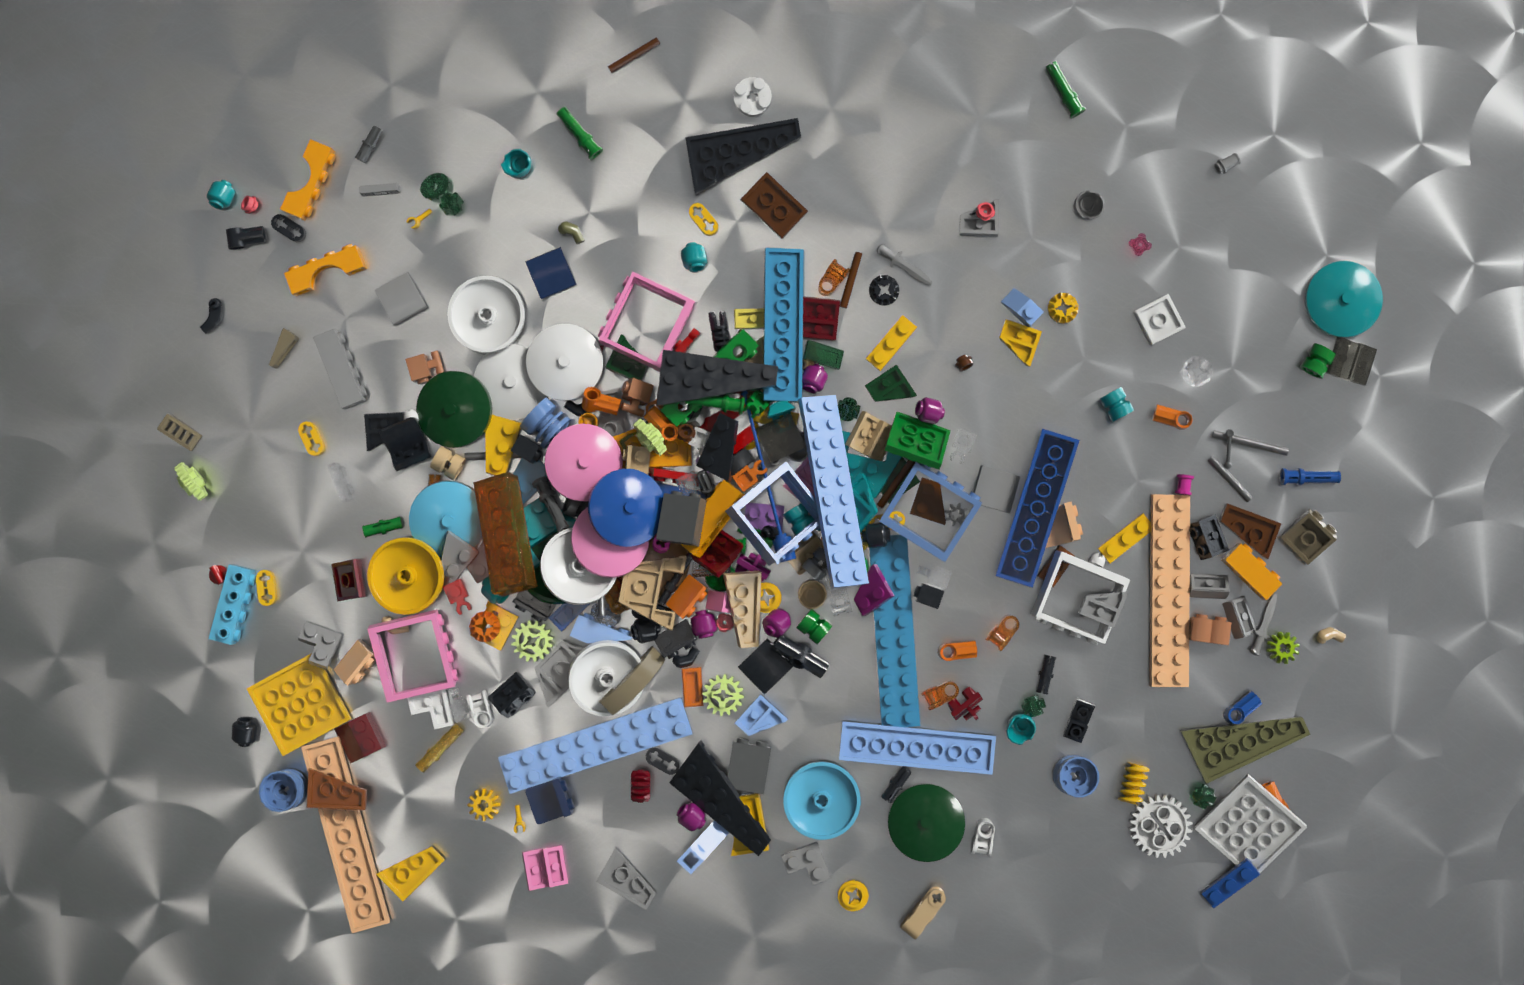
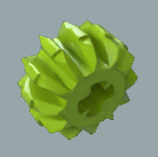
[1266,632,1300,664]

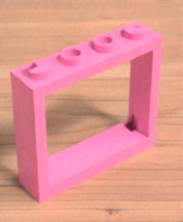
[597,271,695,372]
[367,609,458,703]

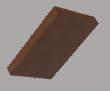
[740,172,808,239]

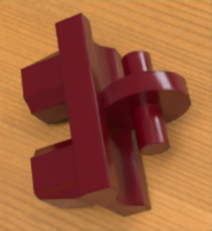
[947,687,983,721]

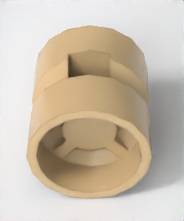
[430,446,466,480]

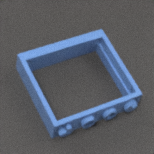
[725,462,820,566]
[879,462,982,562]

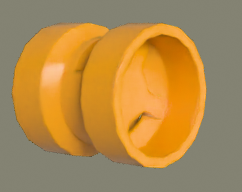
[578,413,599,426]

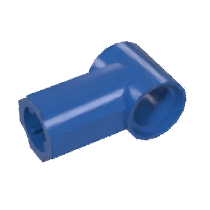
[1223,691,1262,724]

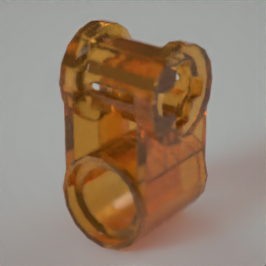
[818,259,851,296]
[605,577,629,614]
[985,614,1020,651]
[921,680,959,710]

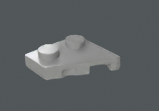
[960,199,999,237]
[1078,592,1128,628]

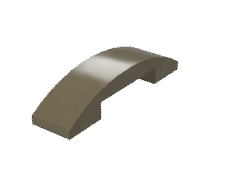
[599,646,666,715]

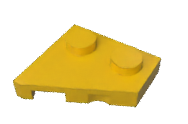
[999,319,1042,367]

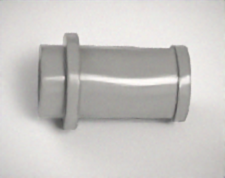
[1215,153,1241,174]

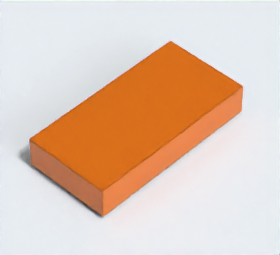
[682,667,704,707]

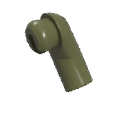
[558,221,585,244]

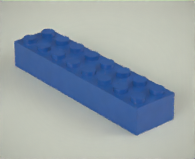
[996,429,1080,588]

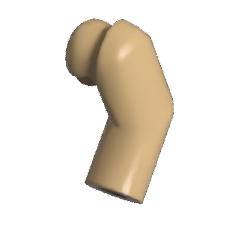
[381,616,409,634]
[1316,627,1346,644]

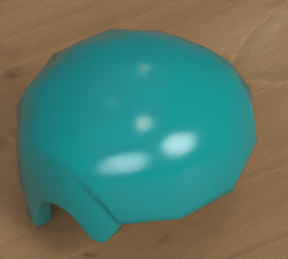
[501,149,531,178]
[1006,714,1036,745]

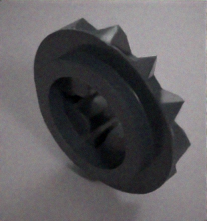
[869,275,899,306]

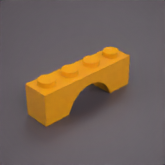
[280,139,335,221]
[284,244,367,297]

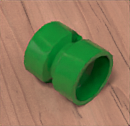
[1300,343,1336,379]
[796,609,832,644]

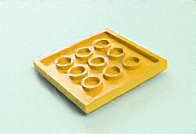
[246,653,352,756]

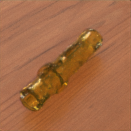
[415,723,464,773]

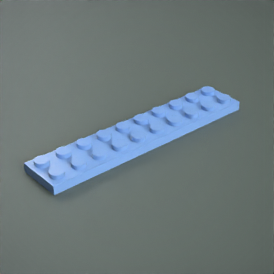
[798,395,869,589]
[498,697,693,794]

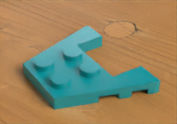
[842,431,902,498]
[510,498,576,574]

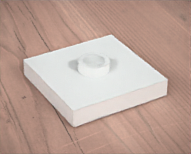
[1134,294,1186,345]

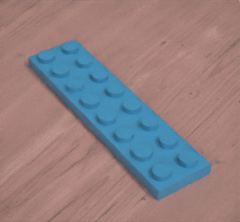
[763,248,804,402]

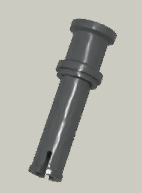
[532,476,569,533]

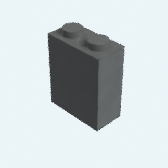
[656,491,707,547]
[727,738,771,794]

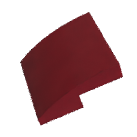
[803,296,840,340]
[691,530,744,578]

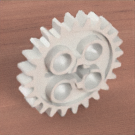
[1129,794,1193,858]

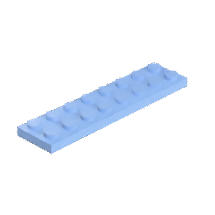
[839,721,996,775]

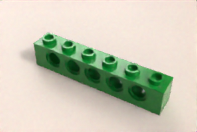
[659,329,759,427]

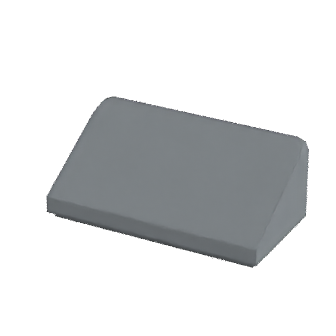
[1190,574,1230,599]
[1223,596,1256,639]

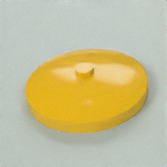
[367,537,444,615]

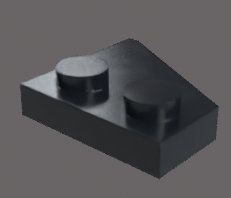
[364,412,404,451]

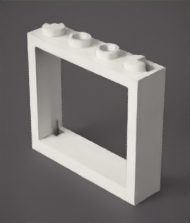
[1031,550,1130,645]

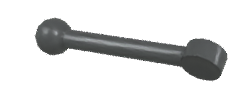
[1224,429,1234,469]

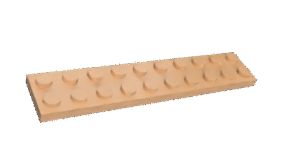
[1149,494,1190,687]
[301,736,390,933]

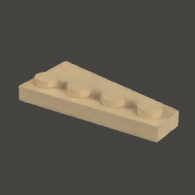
[723,571,762,648]

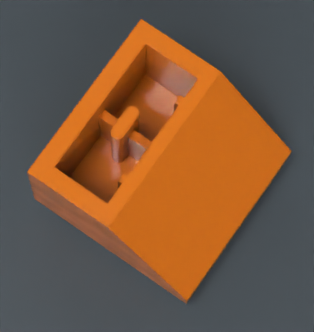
[665,574,708,619]

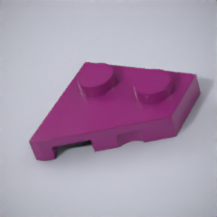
[853,564,895,616]

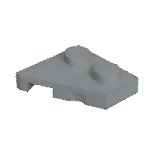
[441,530,478,581]

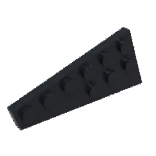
[685,118,801,195]
[669,740,771,856]

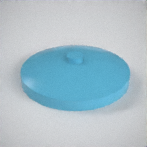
[409,481,487,557]
[783,761,861,840]

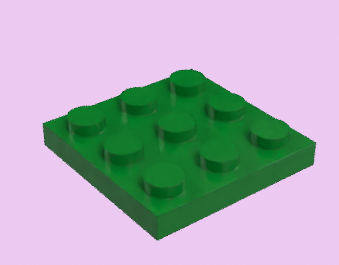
[885,412,951,470]

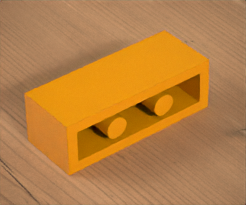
[1221,543,1282,600]

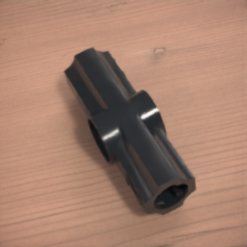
[772,635,829,678]

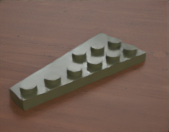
[1180,716,1311,784]

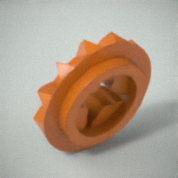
[469,611,500,642]

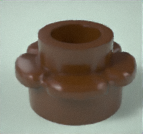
[955,355,973,371]
[677,424,696,442]

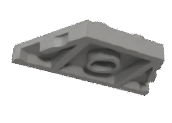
[535,640,583,708]

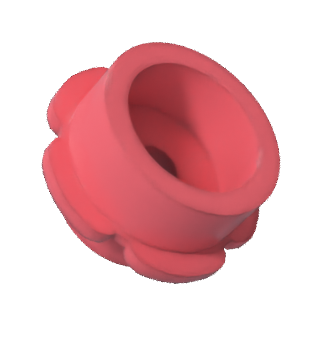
[241,195,258,214]
[976,202,995,221]
[715,613,734,632]

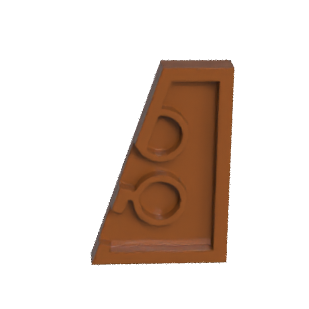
[307,768,367,810]

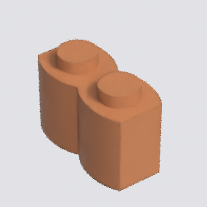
[1189,614,1232,645]

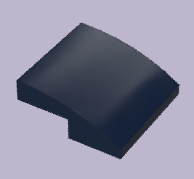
[525,247,576,299]

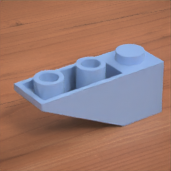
[570,612,633,643]
[677,820,729,874]

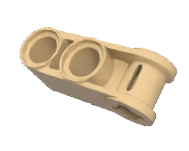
[900,886,946,940]

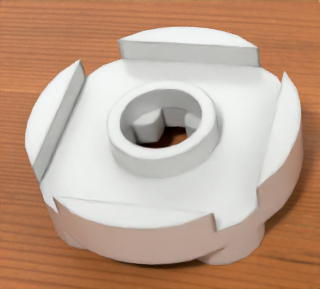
[734,77,772,116]

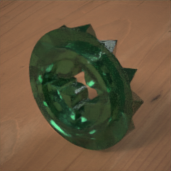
[420,173,450,201]

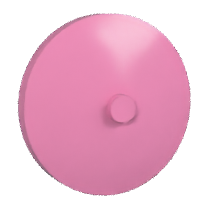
[545,424,623,502]
[571,507,649,578]

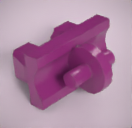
[735,553,771,583]

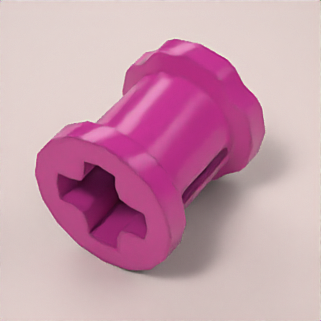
[1175,474,1194,495]
[652,535,670,554]

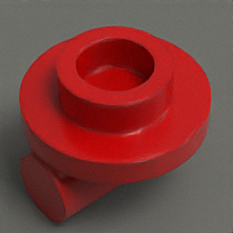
[209,565,227,585]

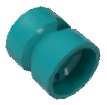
[1100,387,1134,422]
[783,503,814,536]

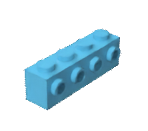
[208,564,256,645]

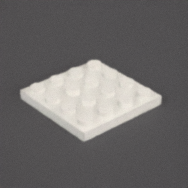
[1195,774,1307,873]

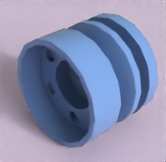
[520,397,571,449]
[1053,755,1099,797]
[259,768,308,812]

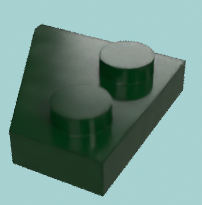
[605,334,648,381]
[865,365,917,402]

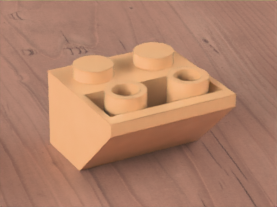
[334,639,376,686]

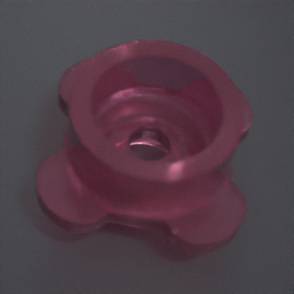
[1129,233,1152,256]

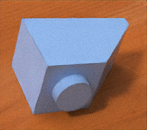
[1001,288,1044,327]

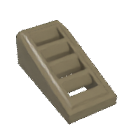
[269,328,299,369]
[157,414,202,451]

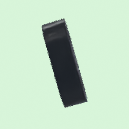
[271,214,306,243]
[646,747,680,775]

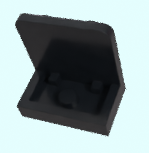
[379,417,432,472]

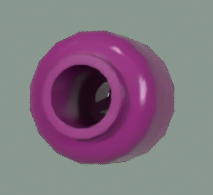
[802,364,828,394]
[915,397,945,424]
[762,609,791,638]
[690,610,717,639]
[676,802,706,831]

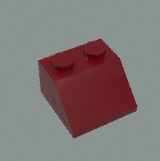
[334,712,386,763]

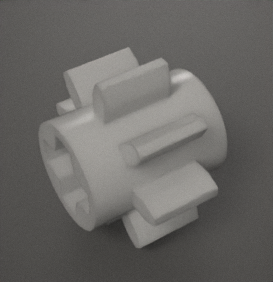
[945,503,968,526]

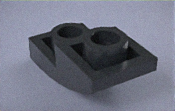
[1063,698,1095,743]

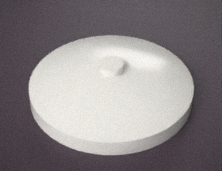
[447,276,525,353]
[526,324,603,401]
[474,344,547,421]
[540,528,616,605]
[568,640,644,716]

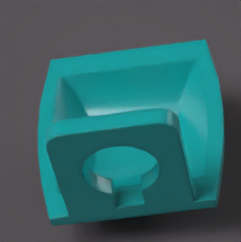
[766,401,796,435]

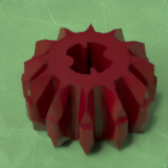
[631,770,650,803]

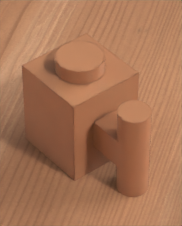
[405,350,444,384]
[620,378,654,417]

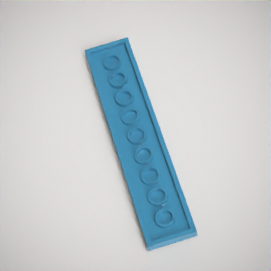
[869,535,920,727]

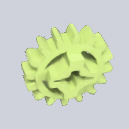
[633,418,667,456]
[174,462,208,501]
[511,620,554,662]
[702,674,744,716]

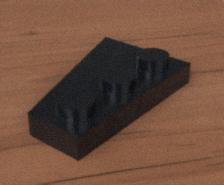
[696,413,739,482]

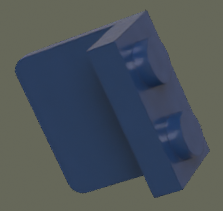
[525,776,575,824]

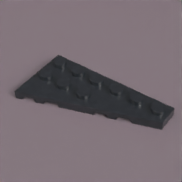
[656,350,778,408]

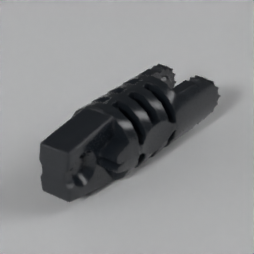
[708,311,730,352]

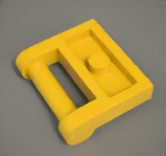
[470,601,519,651]

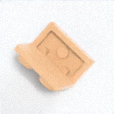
[1046,501,1083,548]

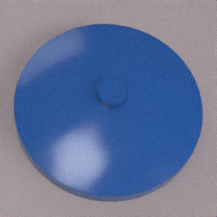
[588,469,663,547]

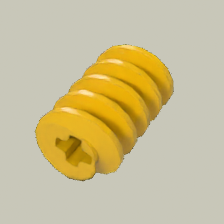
[1118,762,1150,805]

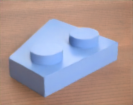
[735,694,788,736]

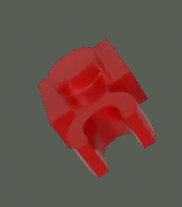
[673,328,700,353]
[443,579,472,615]

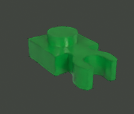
[743,390,772,418]

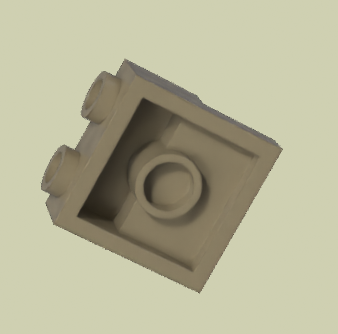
[1281,509,1337,565]

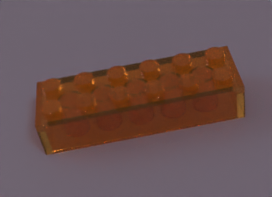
[473,472,537,596]

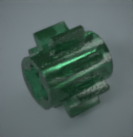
[439,192,464,216]
[837,397,861,421]
[1021,695,1046,717]
[1191,784,1217,810]

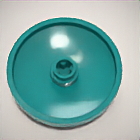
[1305,261,1383,338]

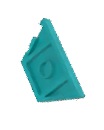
[815,472,878,533]

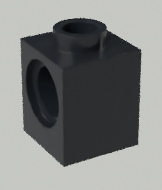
[510,434,543,464]
[913,583,944,609]

